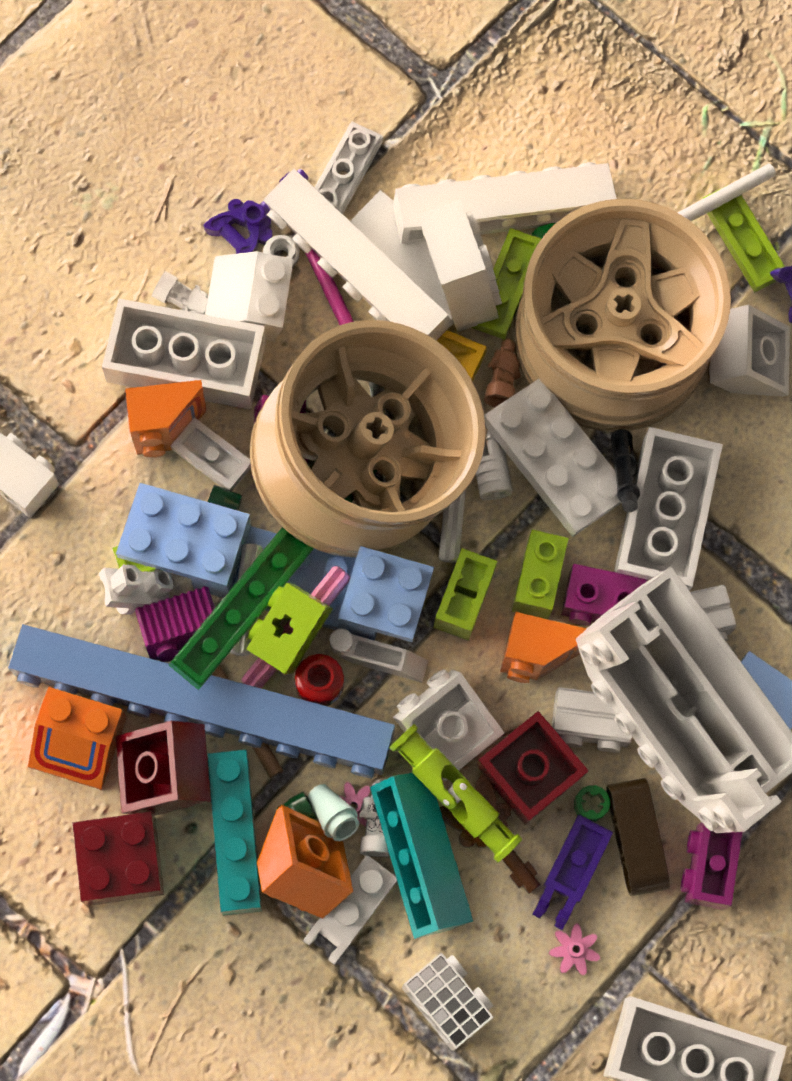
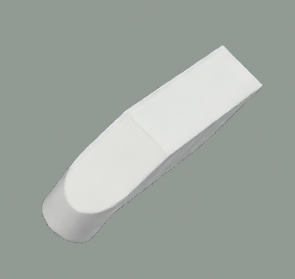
[330,629,428,683]

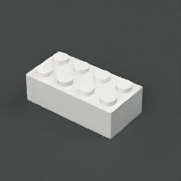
[417,200,502,332]
[102,298,266,410]
[614,427,723,591]
[603,996,787,1081]

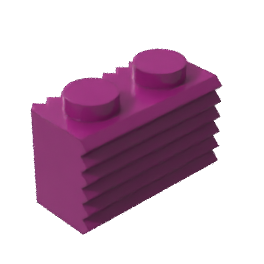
[135,586,215,662]

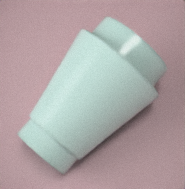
[308,784,359,841]

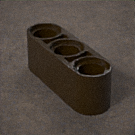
[606,778,670,896]

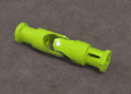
[389,724,522,863]

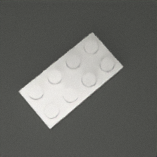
[484,379,622,537]

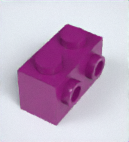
[561,563,648,626]
[680,822,743,910]

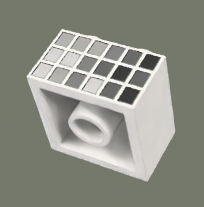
[402,952,493,1051]

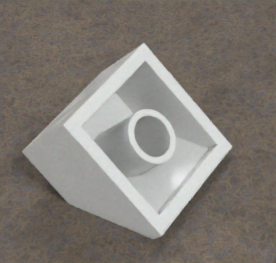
[205,251,293,342]
[709,304,790,397]

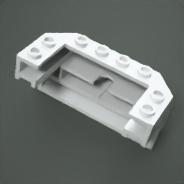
[576,566,792,833]

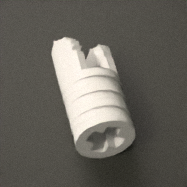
[476,431,513,500]

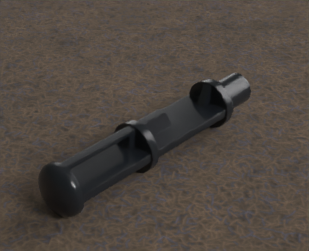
[610,429,640,512]

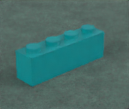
[207,750,262,916]
[370,773,473,939]

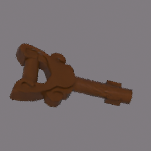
[439,774,541,894]

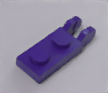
[532,814,613,930]

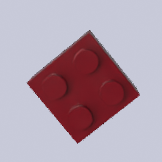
[476,711,589,825]
[116,720,211,816]
[72,811,164,906]

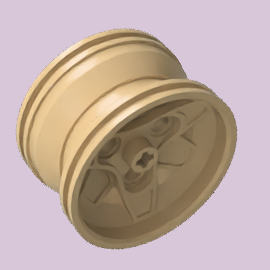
[514,199,731,432]
[250,320,485,557]

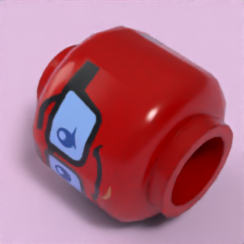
[294,654,344,706]

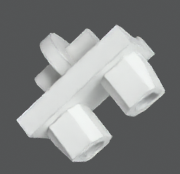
[99,564,174,615]

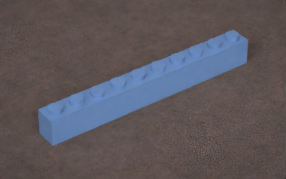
[8,624,395,779]

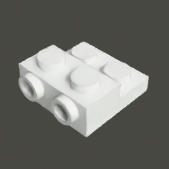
[393,669,504,781]

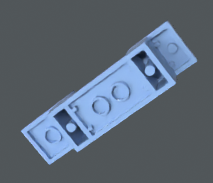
[116,483,434,642]

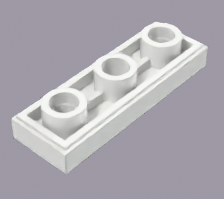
[314,121,383,214]

